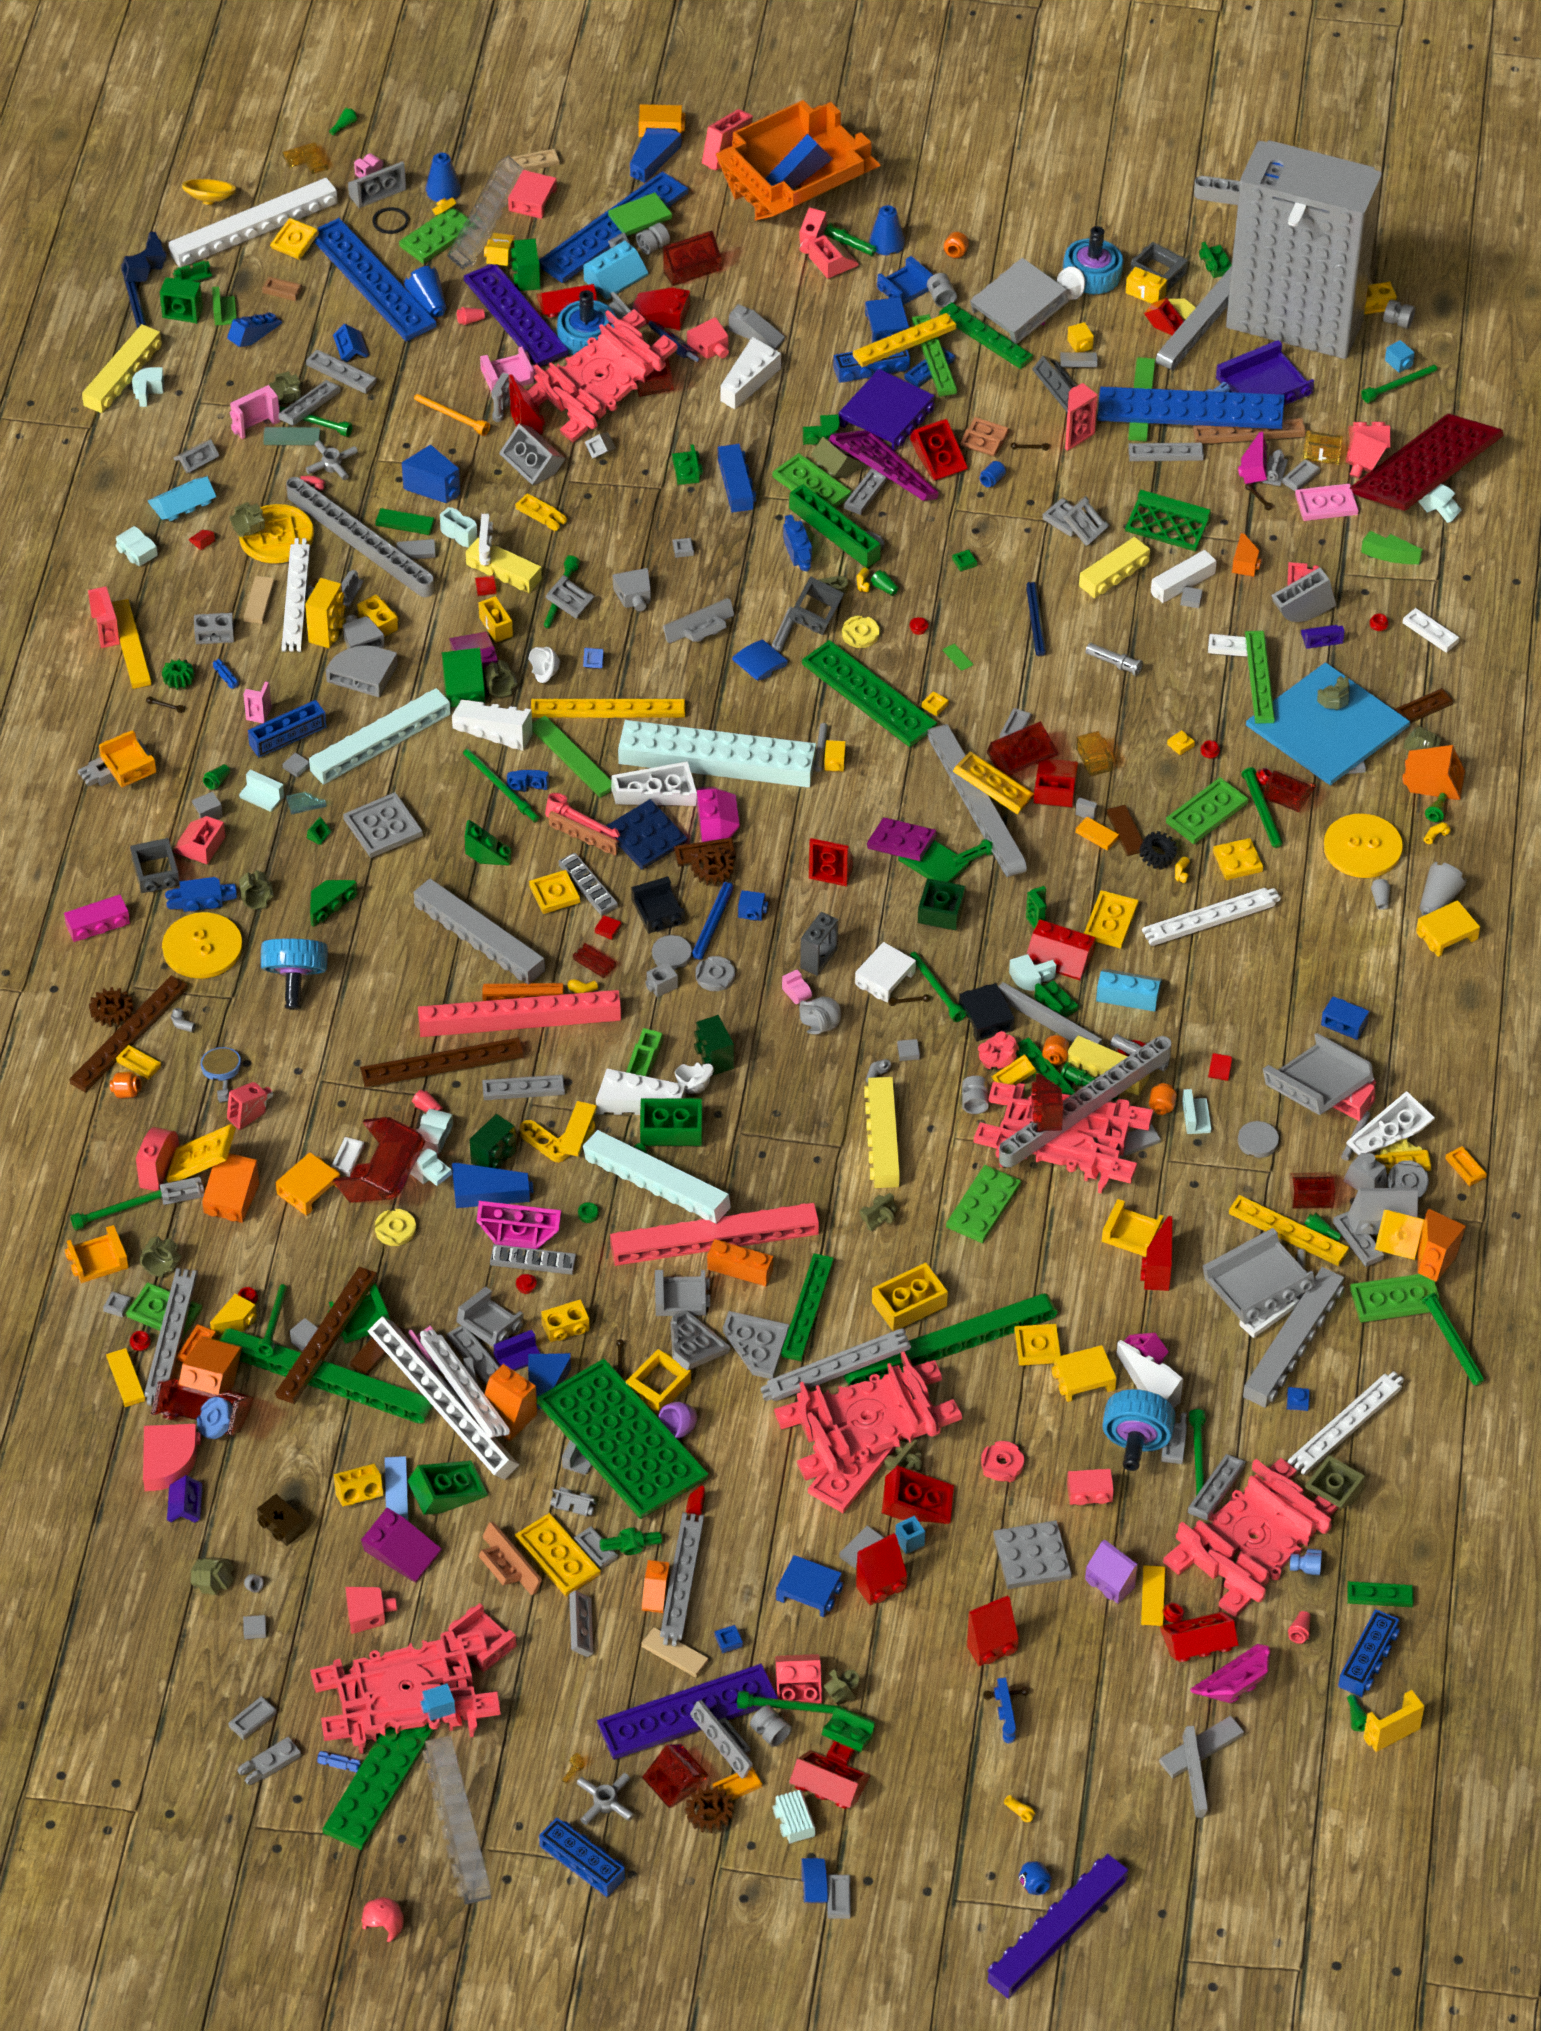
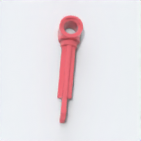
[545,793,620,842]

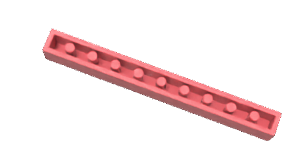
[418,990,621,1037]
[610,1203,819,1266]

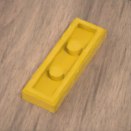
[559,1101,597,1157]
[106,1348,145,1407]
[1141,1565,1165,1626]

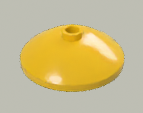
[182,179,236,205]

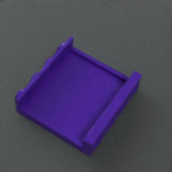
[1216,340,1314,405]
[839,369,935,451]

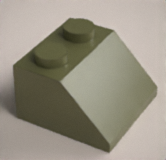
[811,437,866,478]
[1305,1455,1365,1509]

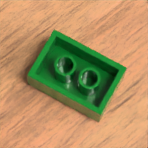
[640,1098,702,1146]

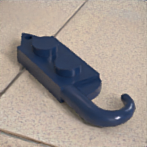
[648,320,700,362]

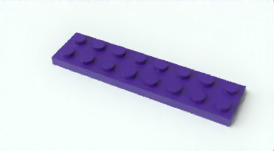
[464,264,568,367]
[597,1664,778,1760]

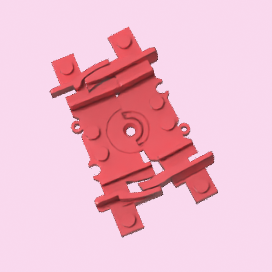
[527,309,678,443]
[974,1082,1153,1194]
[774,1351,962,1481]
[1163,1458,1339,1618]
[310,1630,500,1754]

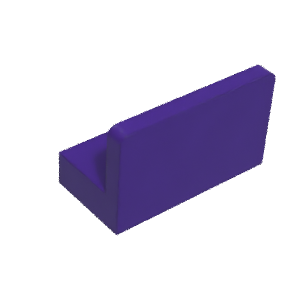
[1301,625,1345,649]
[494,1330,540,1371]
[167,1475,202,1523]

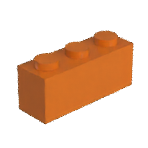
[707,1239,773,1286]

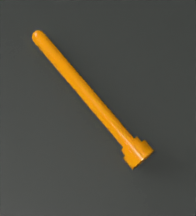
[414,394,490,436]

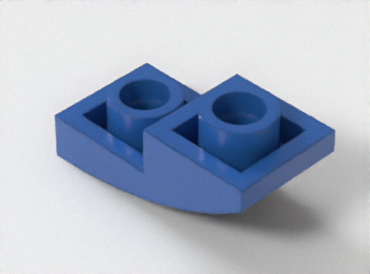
[507,770,549,792]
[801,1858,828,1903]

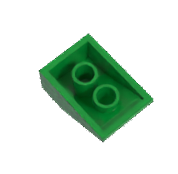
[442,648,485,707]
[408,1460,488,1515]

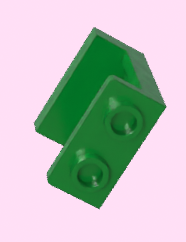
[327,1284,391,1344]

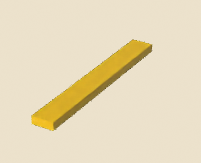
[531,699,685,718]

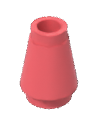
[457,307,485,325]
[412,1089,443,1113]
[1288,1611,1311,1644]

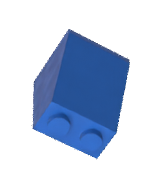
[402,445,460,503]

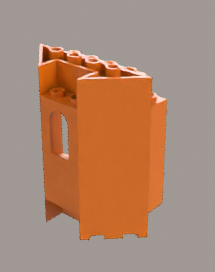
[716,100,881,221]

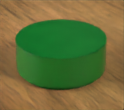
[578,1202,599,1223]

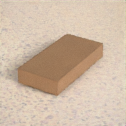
[262,276,303,301]

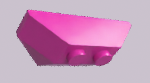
[696,787,740,842]
[477,1201,561,1249]
[1190,1644,1270,1703]

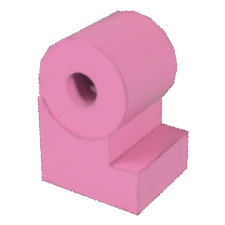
[354,153,383,178]
[782,969,812,1004]

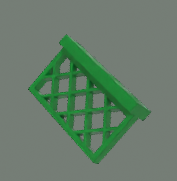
[1125,489,1211,552]

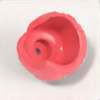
[361,1897,404,1942]

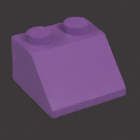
[1085,1539,1137,1604]

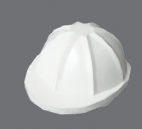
[1057,266,1085,300]
[528,647,560,684]
[675,1062,714,1094]

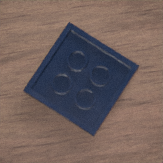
[606,799,688,870]

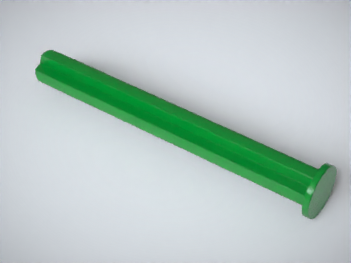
[1241,767,1283,848]
[1422,1293,1484,1386]

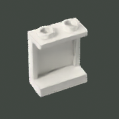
[855,942,916,1002]

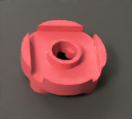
[978,1031,1019,1069]
[981,1441,1024,1482]

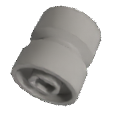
[636,223,670,254]
[927,273,957,307]
[1383,299,1415,329]
[962,1076,988,1114]
[750,1705,792,1747]

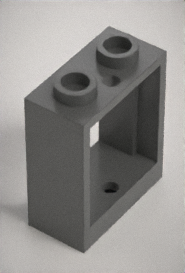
[1131,242,1188,293]
[789,576,844,635]
[130,838,180,893]
[800,912,838,976]

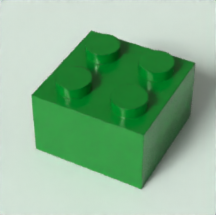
[511,238,540,291]
[159,277,203,324]

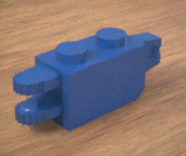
[783,514,812,571]
[165,877,237,912]

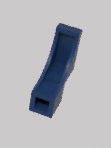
[121,232,167,282]

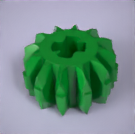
[162,658,195,690]

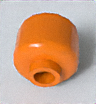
[944,232,969,258]
[1042,1035,1070,1065]
[110,1071,142,1099]
[1149,1083,1177,1115]

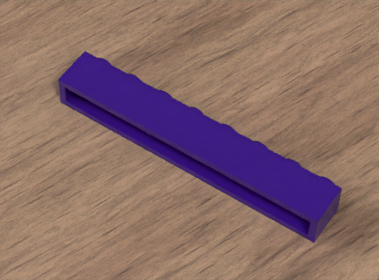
[988,1854,1128,1999]

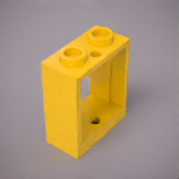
[626,1349,691,1414]

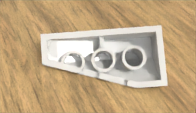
[1346,1091,1435,1155]
[1117,1340,1183,1408]

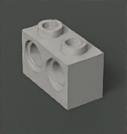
[194,613,234,644]

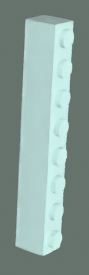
[309,688,450,785]
[583,1130,731,1223]

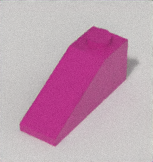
[1238,432,1267,484]

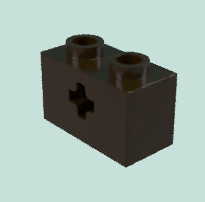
[257,1494,306,1546]

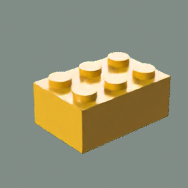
[305,578,346,649]
[872,1262,948,1331]

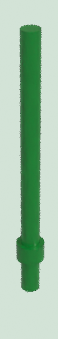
[463,748,540,823]

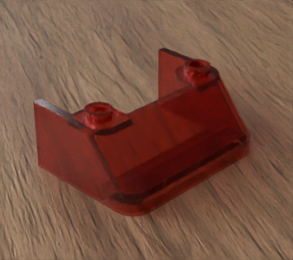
[333,1117,426,1203]
[151,1377,253,1436]

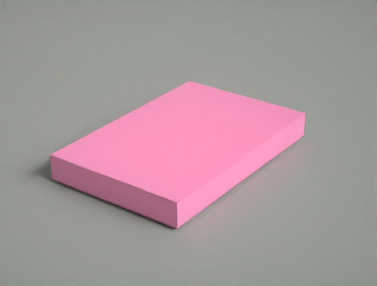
[1295,484,1358,521]

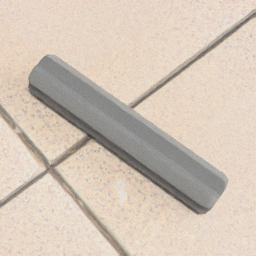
[772,607,795,652]

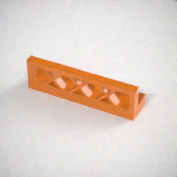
[482,983,563,1001]

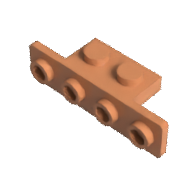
[549,811,618,855]
[479,1522,542,1595]

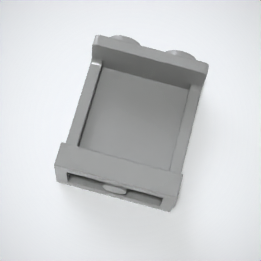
[655,1270,710,1316]
[456,1287,524,1347]

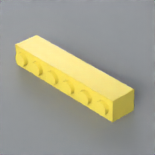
[82,324,162,413]
[864,1077,899,1188]

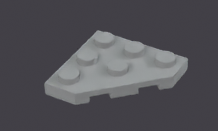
[670,1310,730,1370]
[723,1311,789,1379]

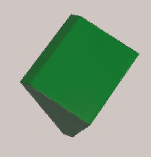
[306,817,332,845]

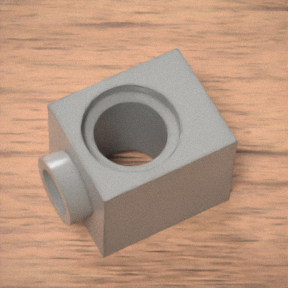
[645,962,678,998]

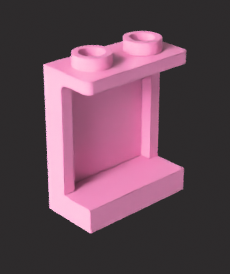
[480,347,536,391]
[230,385,280,439]

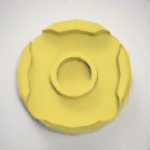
[842,616,879,648]
[375,1209,416,1246]

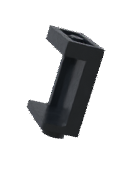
[631,876,685,934]
[959,983,1015,1042]

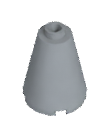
[1419,862,1467,916]

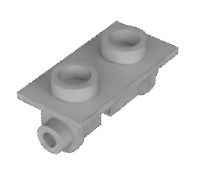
[1262,449,1288,486]
[342,570,364,607]
[160,1177,204,1205]
[550,1487,597,1517]

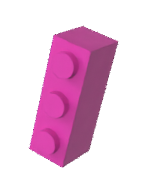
[64,894,130,942]

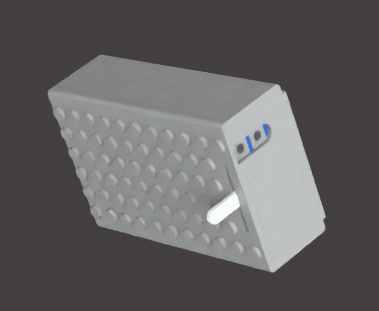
[1226,140,1382,359]

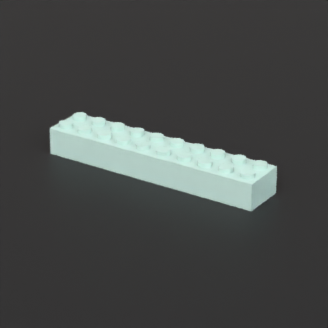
[618,720,816,788]

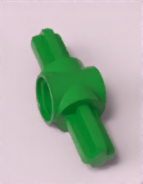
[599,1528,662,1556]

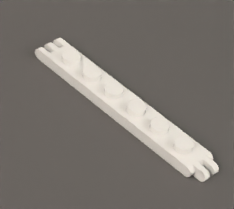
[282,538,310,652]
[1142,888,1281,946]
[420,1330,509,1438]
[1288,1371,1404,1475]

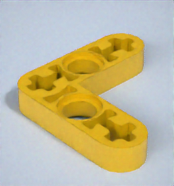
[519,1120,596,1163]

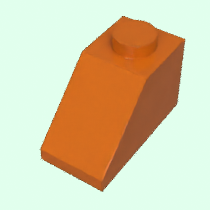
[1232,533,1262,577]
[642,1560,670,1613]

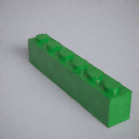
[789,484,881,568]

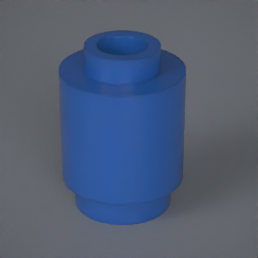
[979,461,1006,487]

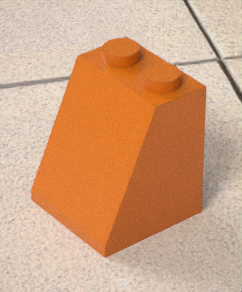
[1402,745,1465,800]
[202,1153,260,1223]
[1417,1209,1466,1282]
[179,1336,242,1395]
[484,1364,537,1442]

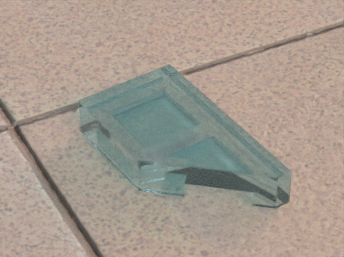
[286,792,326,815]

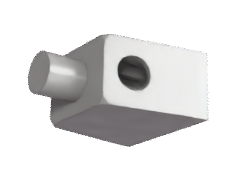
[613,568,651,611]
[343,615,385,649]
[1343,1153,1387,1190]

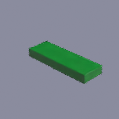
[375,508,435,535]
[1347,1581,1413,1607]

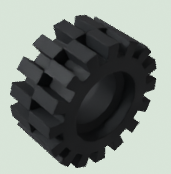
[1139,831,1178,869]

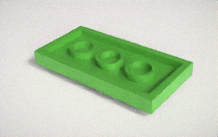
[399,207,476,264]
[772,453,851,508]
[1166,777,1248,844]
[946,1165,1021,1244]
[1350,1274,1442,1323]

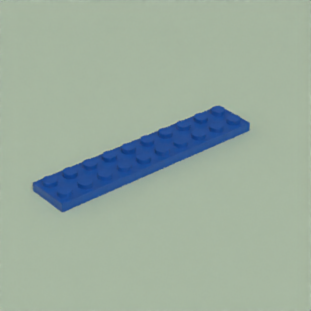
[539,171,688,283]
[313,218,436,341]
[1097,387,1284,429]

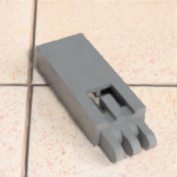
[78,739,151,786]

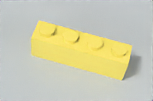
[1079,537,1150,598]
[466,538,542,594]
[1066,1036,1149,1095]

